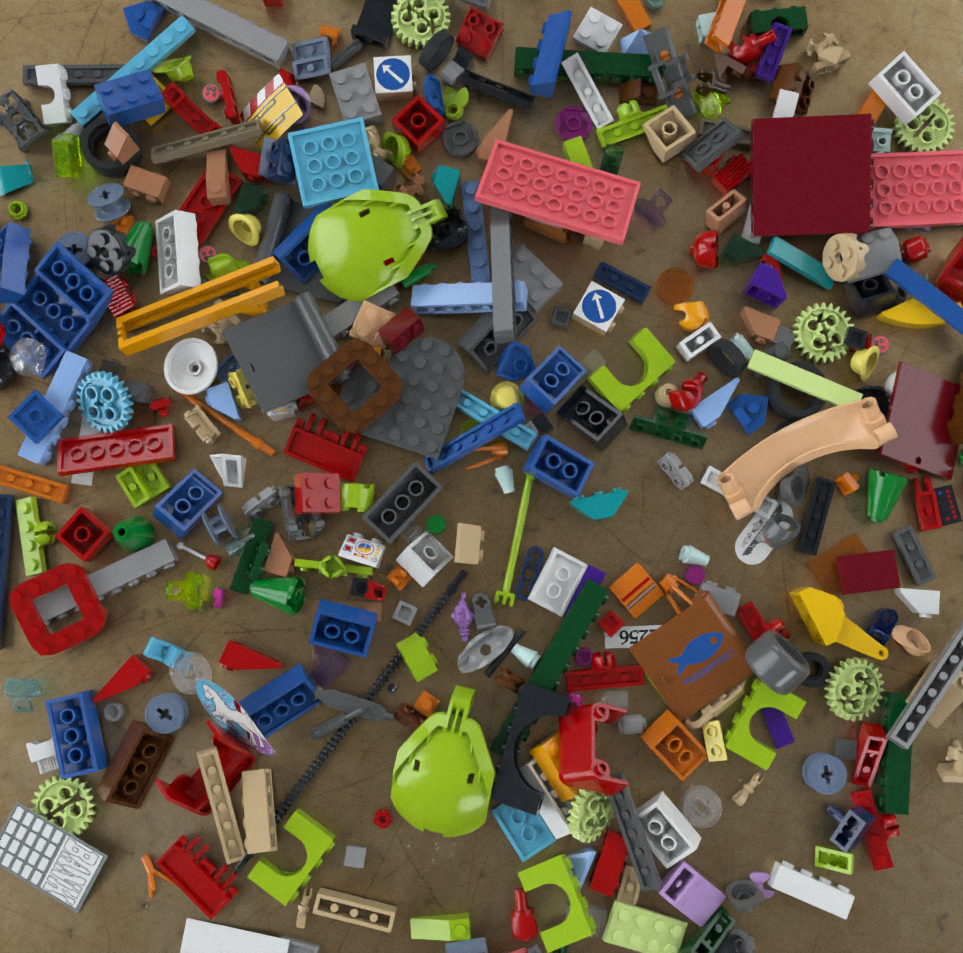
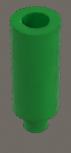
[401,262,437,289]

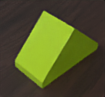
[814,846,854,875]

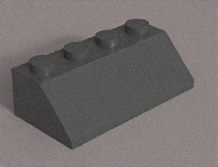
[457,305,538,373]
[362,461,443,544]

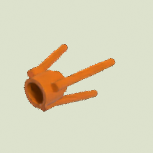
[465,439,508,470]
[659,573,698,614]

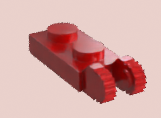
[216,69,241,125]
[911,476,942,531]

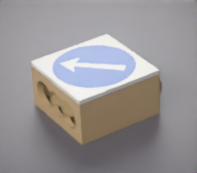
[373,55,417,102]
[572,281,625,336]

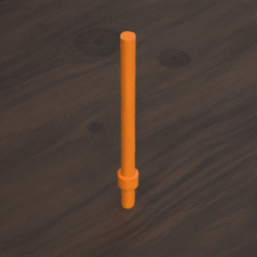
[179,393,276,457]

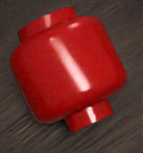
[900,236,931,263]

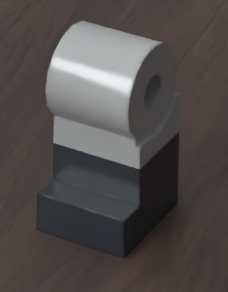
[440,47,474,87]
[524,412,554,434]

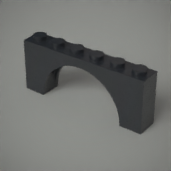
[490,682,573,816]

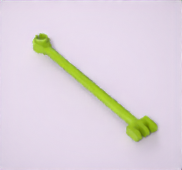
[494,472,534,607]

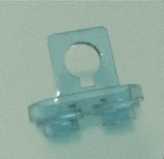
[2,678,43,713]

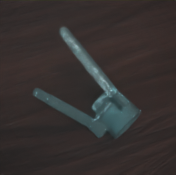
[224,516,271,557]

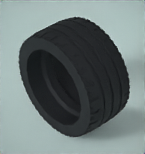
[81,116,143,178]
[766,361,826,421]

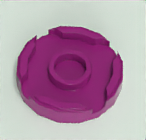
[555,106,592,141]

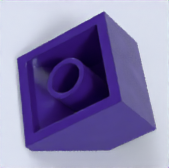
[742,263,787,309]

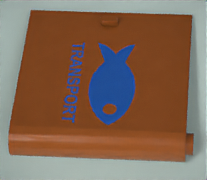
[629,590,754,722]

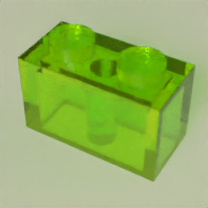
[52,133,82,179]

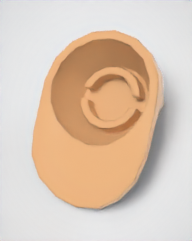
[891,625,931,656]

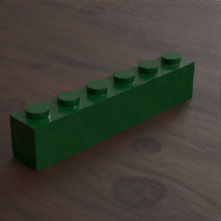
[876,691,912,815]

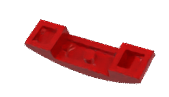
[161,82,222,135]

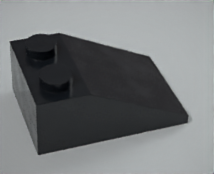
[842,274,897,318]
[557,385,628,452]

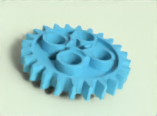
[76,371,134,433]

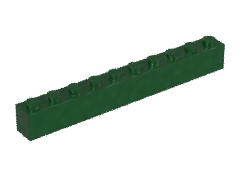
[489,578,609,757]

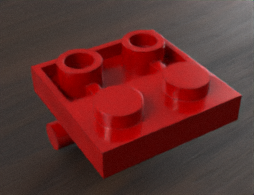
[455,6,504,59]

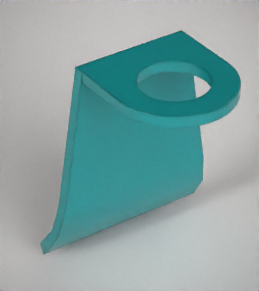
[0,159,35,196]

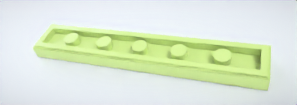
[746,349,863,406]

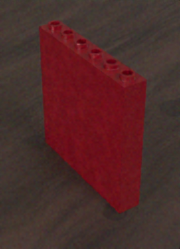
[751,113,874,237]

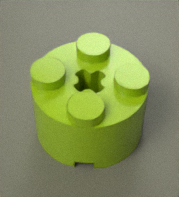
[340,482,375,512]

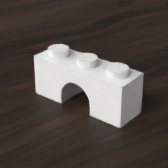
[35,64,74,126]

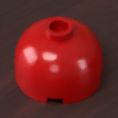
[690,230,719,268]

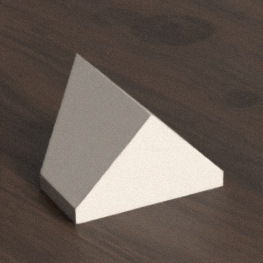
[209,454,247,488]

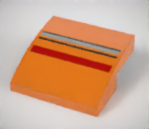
[608,563,664,619]

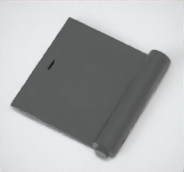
[255,191,343,304]
[222,291,352,414]

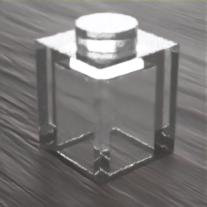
[599,689,629,710]

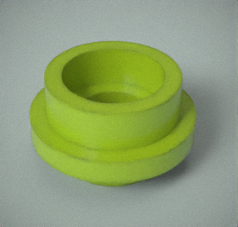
[8,201,28,220]

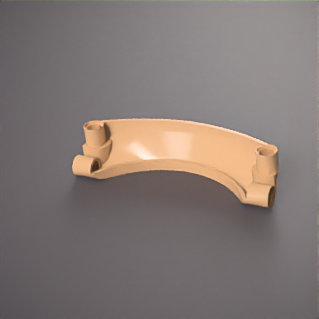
[717,397,898,521]

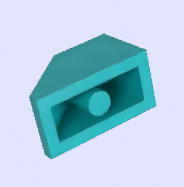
[431,165,460,210]

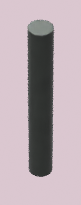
[484,628,526,678]

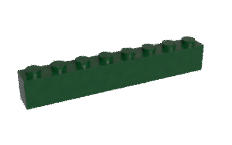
[514,47,663,85]

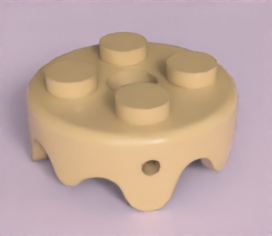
[823,233,869,282]

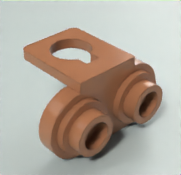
[393,172,430,205]

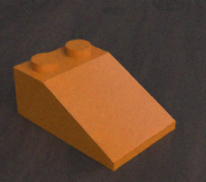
[639,709,708,782]

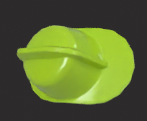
[153,55,193,83]
[382,131,412,169]
[206,253,250,281]

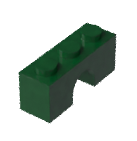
[746,5,808,38]

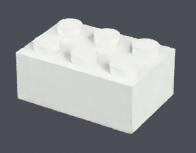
[868,51,942,125]
[637,791,701,869]

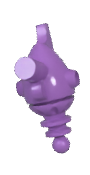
[451,592,475,642]

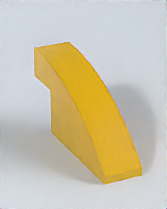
[876,298,963,329]

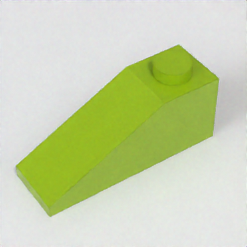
[410,912,471,941]

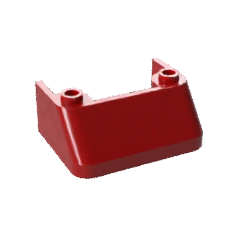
[934,237,963,306]
[558,703,629,796]
[155,720,256,816]

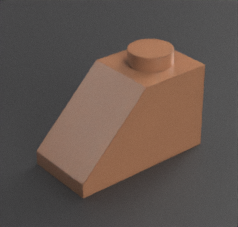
[105,121,140,164]
[740,306,781,345]
[264,533,296,577]

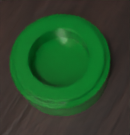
[426,515,446,534]

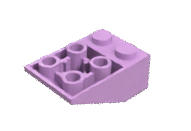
[656,859,727,928]

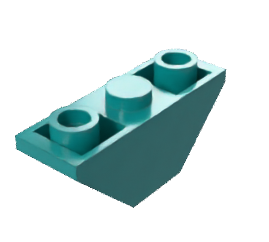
[569,487,628,521]

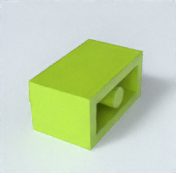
[396,633,438,682]

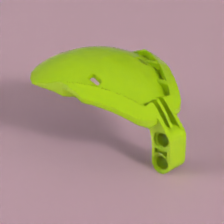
[308,189,448,302]
[391,685,495,837]

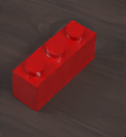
[587,827,629,897]

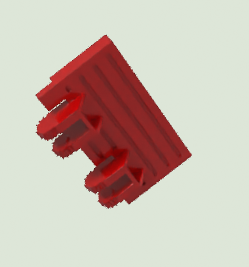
[283,413,368,482]
[155,835,239,920]

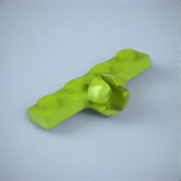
[596,100,668,149]
[15,497,57,576]
[294,555,374,579]

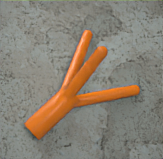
[141,854,177,898]

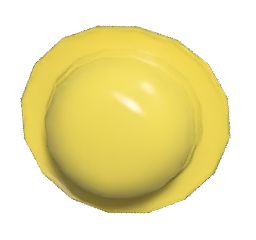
[228,214,261,246]
[850,346,880,382]
[490,381,525,412]

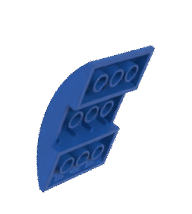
[0,241,114,379]

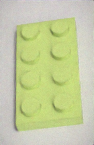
[602,900,688,953]

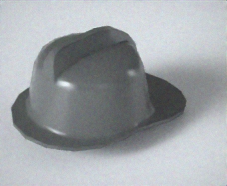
[777,465,810,507]
[726,879,765,913]
[715,929,756,953]

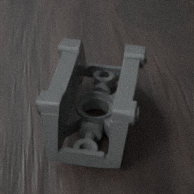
[0,89,51,152]
[277,484,325,542]

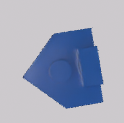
[123,0,166,42]
[423,73,445,116]
[495,341,536,382]
[726,393,769,435]

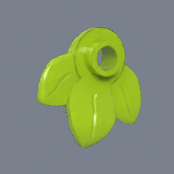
[443,86,469,121]

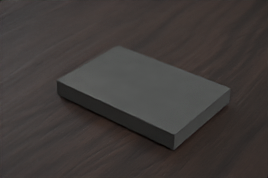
[680,118,745,173]

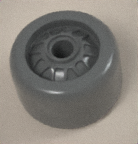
[745,630,810,695]

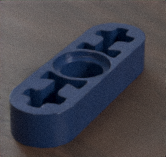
[516,546,544,601]

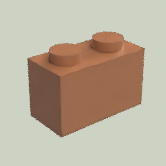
[123,165,171,204]
[705,189,747,235]

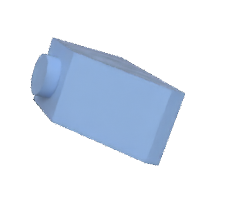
[205,382,243,422]

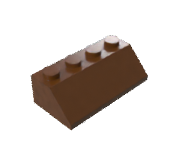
[96,719,175,809]

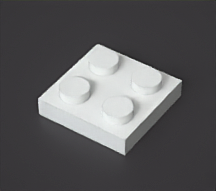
[572,7,623,52]

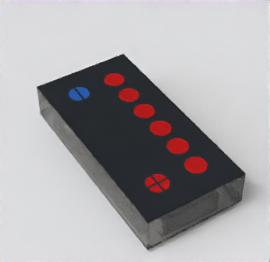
[933,484,962,526]

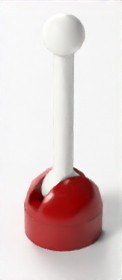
[177,542,221,571]

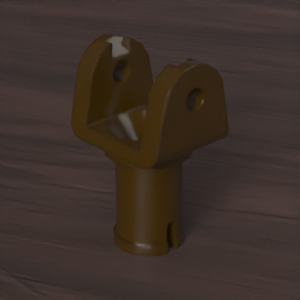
[695,69,731,97]

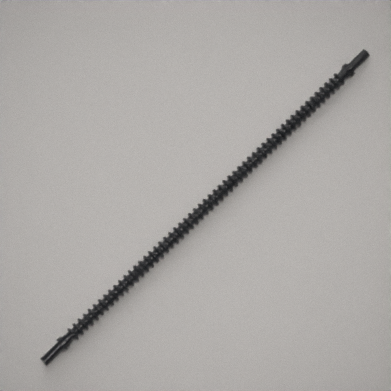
[233,569,468,873]

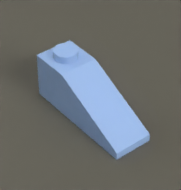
[688,377,740,430]

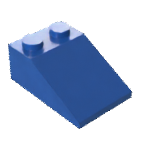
[518,345,587,414]
[153,468,223,540]

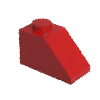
[229,146,265,184]

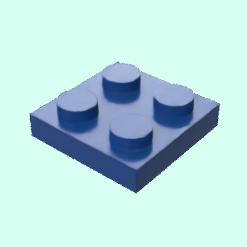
[8,389,65,444]

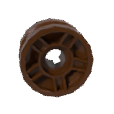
[494,666,525,694]

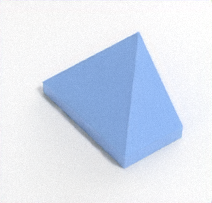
[620,29,650,54]
[566,847,596,890]

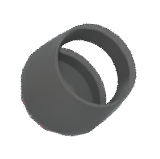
[762,514,801,549]

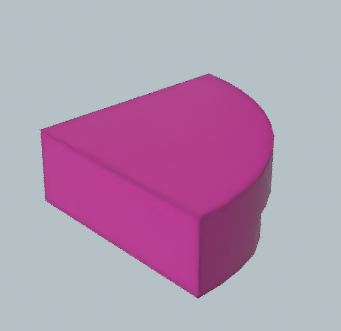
[213,589,226,609]

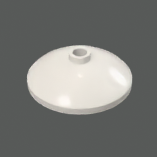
[164,338,218,395]

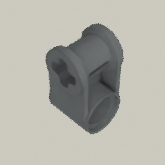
[472,593,496,632]

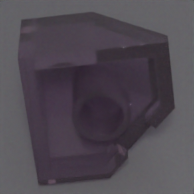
[311,645,353,690]

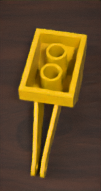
[789,587,888,660]

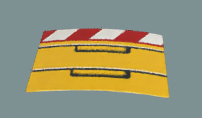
[240,74,303,151]

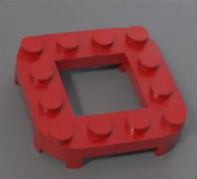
[9,562,108,656]

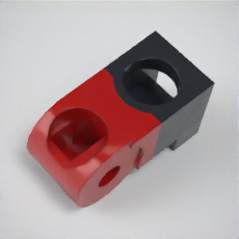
[349,577,388,601]

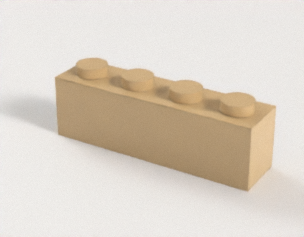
[240,769,278,854]
[313,887,397,933]

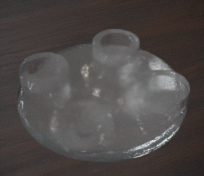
[10,338,46,376]

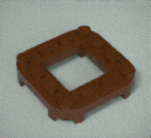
[307,338,403,434]

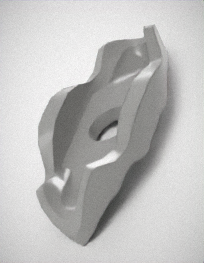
[457,625,514,674]

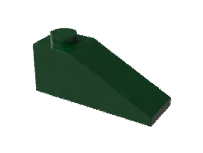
[678,906,736,953]

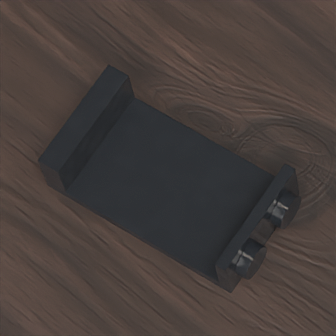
[351,0,398,51]

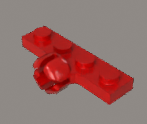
[736,600,790,641]
[565,651,645,692]
[850,788,900,871]

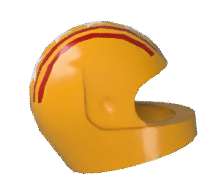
[674,301,709,332]

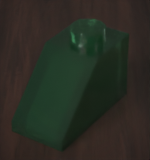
[599,143,625,175]
[233,182,269,216]
[719,233,767,266]

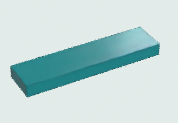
[767,236,834,290]

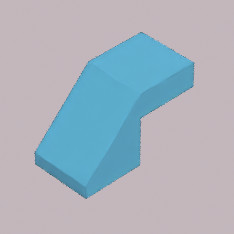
[143,636,194,672]

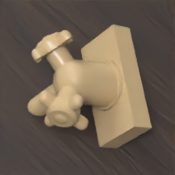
[806,33,851,78]
[201,298,242,345]
[936,740,963,783]

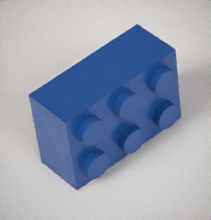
[94,69,166,127]
[522,434,595,498]
[309,599,378,658]

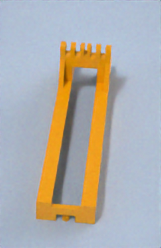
[116,256,285,356]

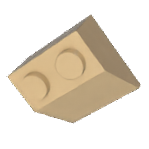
[643,105,696,163]
[454,523,485,565]

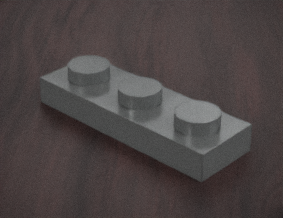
[892,525,937,586]

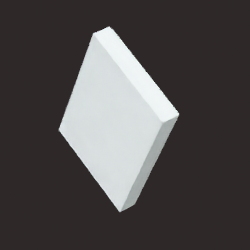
[528,547,588,617]

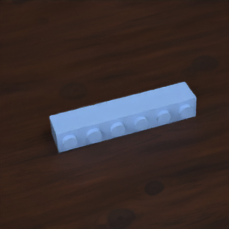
[411,280,528,315]
[17,350,93,466]

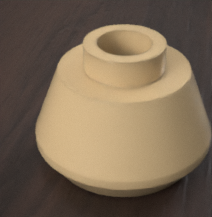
[654,382,679,408]

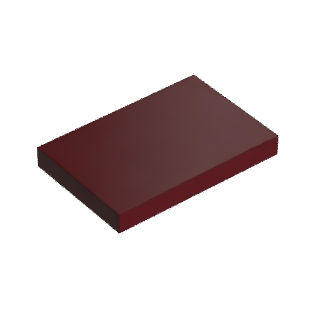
[836,549,901,595]

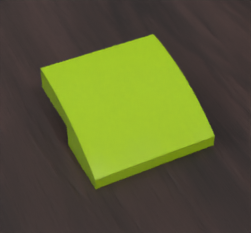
[115,463,172,508]

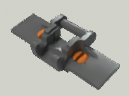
[643,26,697,118]

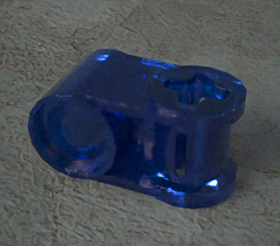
[865,608,898,646]

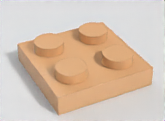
[349,300,397,350]

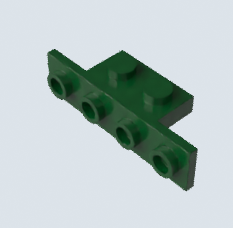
[629,405,708,449]
[229,516,274,595]

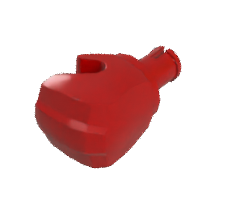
[728,28,778,66]
[668,372,708,411]
[511,888,539,942]

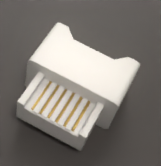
[26,737,58,774]

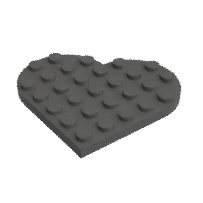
[340,337,465,460]

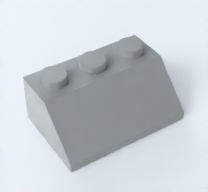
[840,227,902,284]

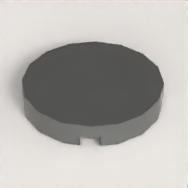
[442,120,479,158]

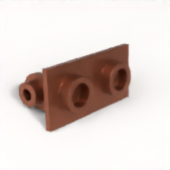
[394,701,428,732]

